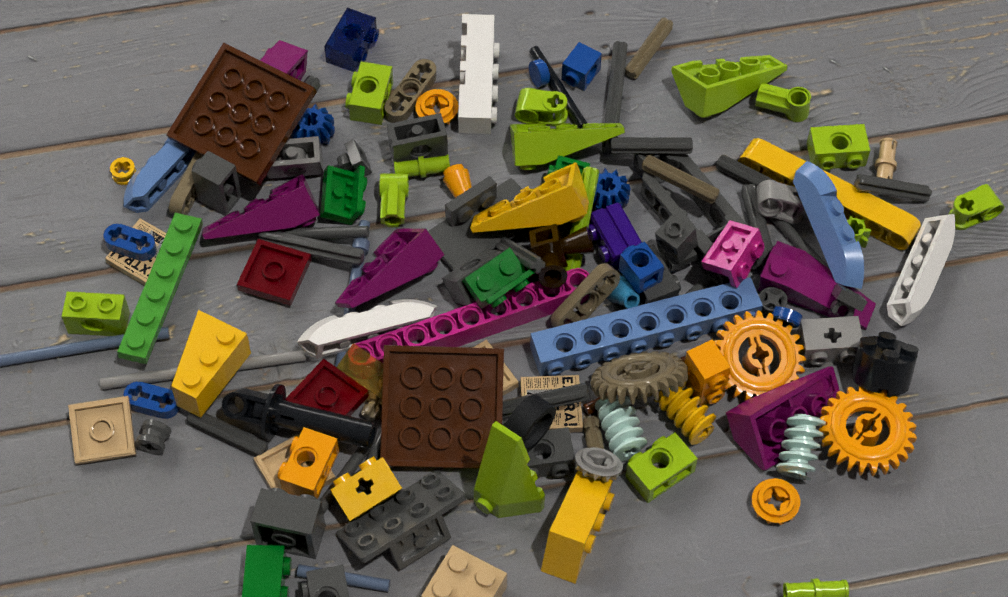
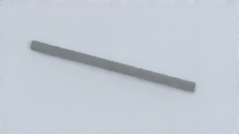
[100,350,306,390]

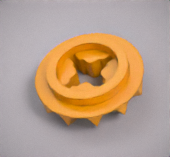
[415,89,459,125]
[751,478,800,525]

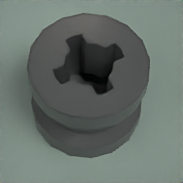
[759,287,787,318]
[135,419,172,455]

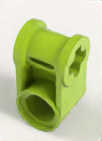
[515,88,568,127]
[948,184,1005,230]

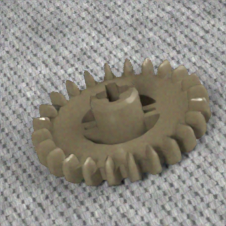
[590,351,688,405]

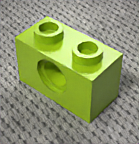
[345,62,393,125]
[807,124,870,170]
[61,291,130,336]
[626,432,698,503]

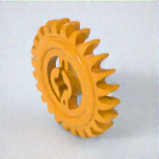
[714,310,806,401]
[819,386,917,477]

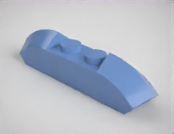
[124,138,196,213]
[793,161,864,289]

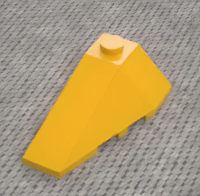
[470,162,589,233]

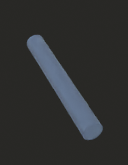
[297,564,391,592]

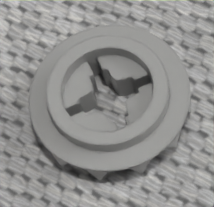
[574,447,623,482]

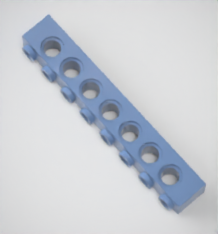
[530,277,763,376]

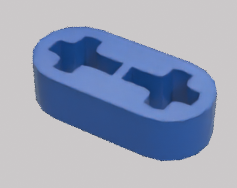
[103,224,157,261]
[123,382,180,419]

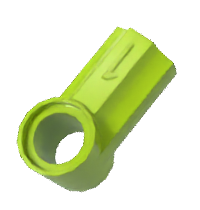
[755,83,811,122]
[379,173,409,228]

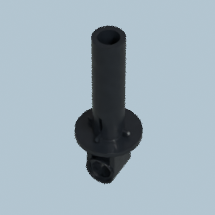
[222,384,377,449]

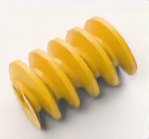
[654,382,717,445]

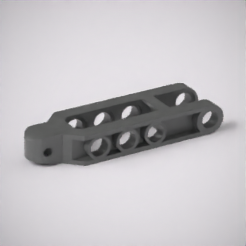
[634,154,769,286]

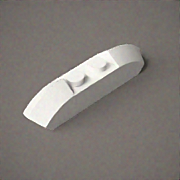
[887,214,955,326]
[297,299,437,359]

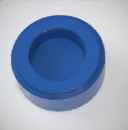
[529,59,550,87]
[772,306,802,328]

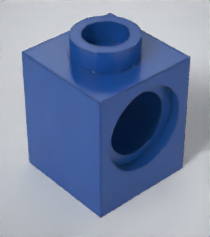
[561,42,602,91]
[619,241,664,294]

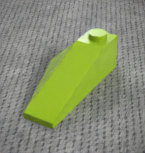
[671,55,787,118]
[510,123,625,170]
[474,421,545,518]

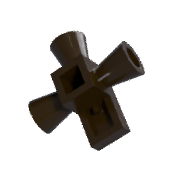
[525,224,594,288]

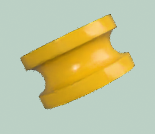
[110,157,136,185]

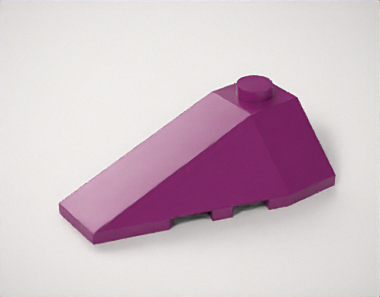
[202,174,320,240]
[335,228,444,308]
[758,241,876,330]
[726,366,840,470]

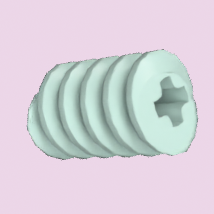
[595,395,647,462]
[776,414,826,480]

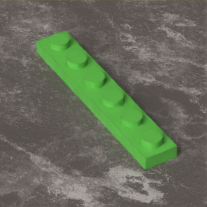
[117,213,203,364]

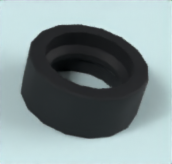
[505,394,556,452]

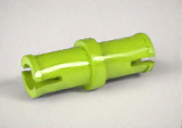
[394,154,450,178]
[783,578,849,597]

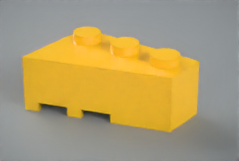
[171,310,251,418]
[541,471,615,584]

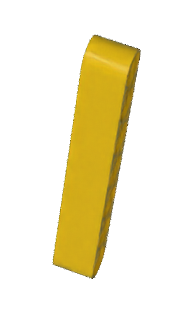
[738,138,921,250]

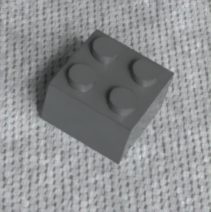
[250,488,326,559]

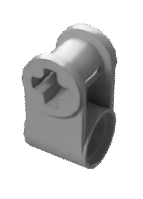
[756,180,804,224]

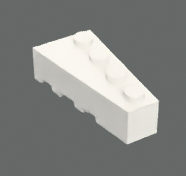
[458,14,500,134]

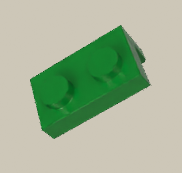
[320,165,367,225]

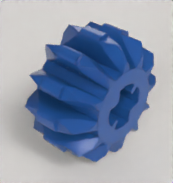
[290,104,335,145]
[592,168,631,211]

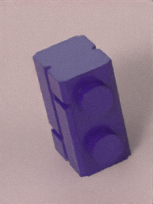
[588,202,642,270]

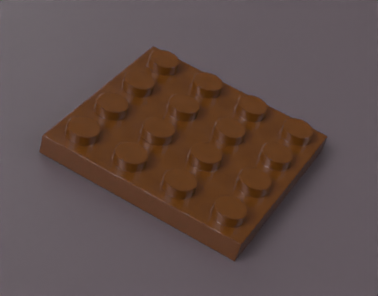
[166,43,317,186]
[380,345,504,468]

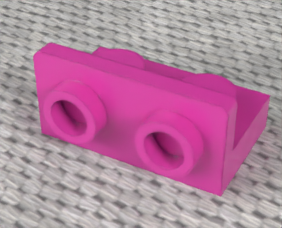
[701,220,764,288]

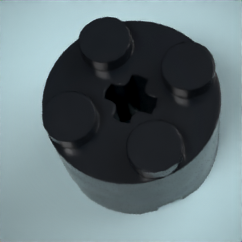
[852,331,919,395]

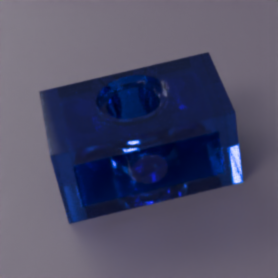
[324,8,379,72]

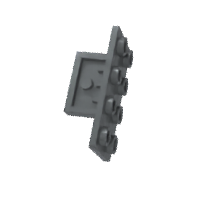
[428,176,530,270]
[337,470,466,570]

